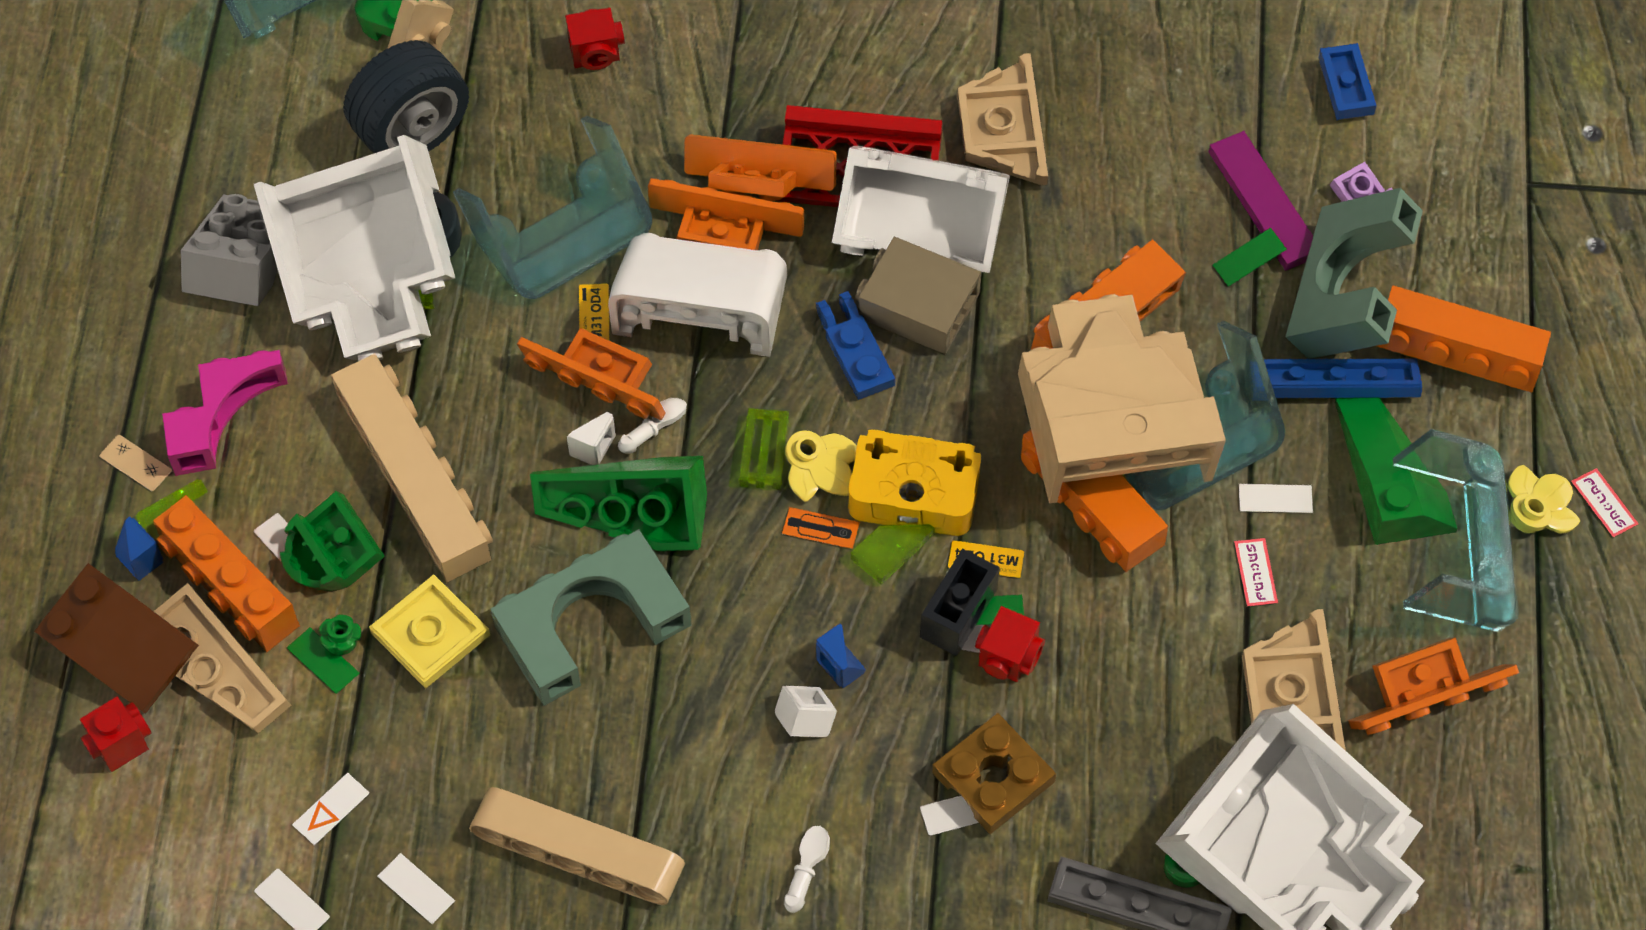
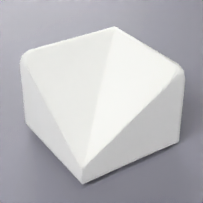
[567,412,616,465]
[775,686,837,737]

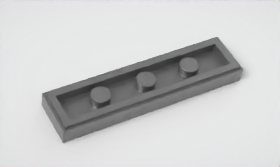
[1048,856,1232,930]

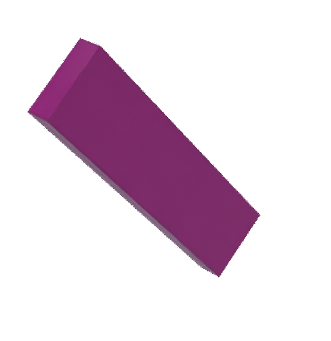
[1209,131,1313,271]

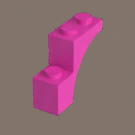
[162,350,288,476]

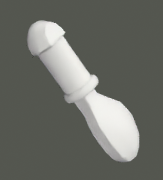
[618,398,687,454]
[784,826,830,913]

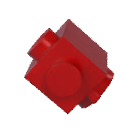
[565,7,625,70]
[975,606,1045,682]
[80,696,152,772]

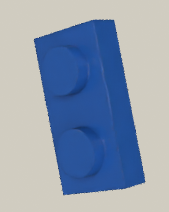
[1318,43,1377,120]

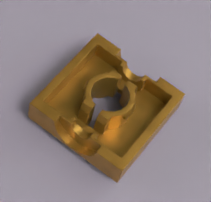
[932,713,1056,834]

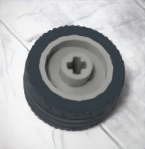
[343,40,469,153]

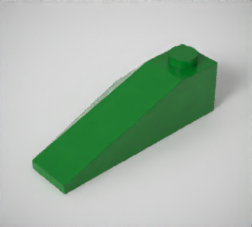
[1335,398,1458,545]
[530,456,707,551]

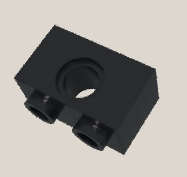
[920,548,1000,656]

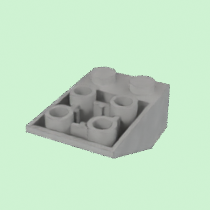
[181,194,278,306]

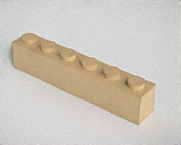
[331,353,493,583]

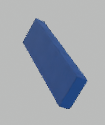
[1253,359,1423,398]

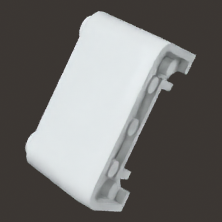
[832,146,1010,274]
[608,233,787,357]

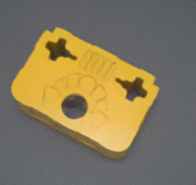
[849,430,981,536]

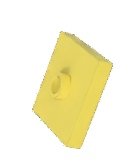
[369,574,490,689]

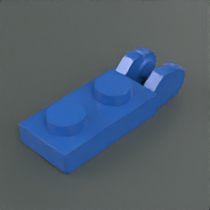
[816,292,895,400]

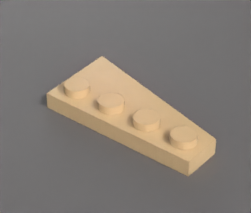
[154,583,292,734]

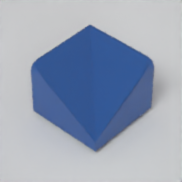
[115,517,163,581]
[816,624,866,688]

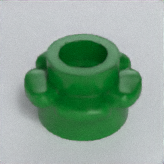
[319,614,361,655]

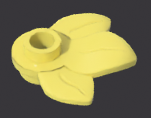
[785,430,857,502]
[1507,465,1580,534]

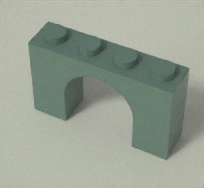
[1285,188,1423,359]
[490,529,692,706]

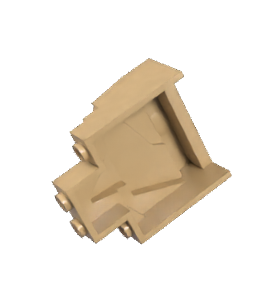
[1018,294,1226,503]

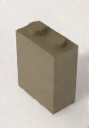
[855,236,981,355]

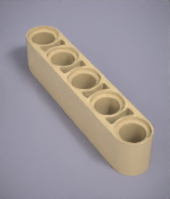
[469,787,685,905]

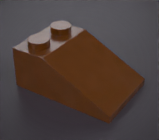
[34,563,199,714]

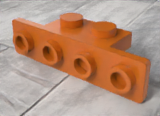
[684,134,837,201]
[648,178,804,250]
[517,328,666,420]
[1348,638,1519,735]

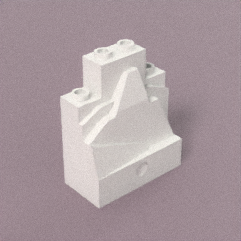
[254,135,455,361]
[1155,704,1425,930]

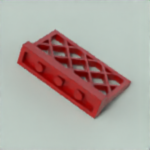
[777,105,942,207]

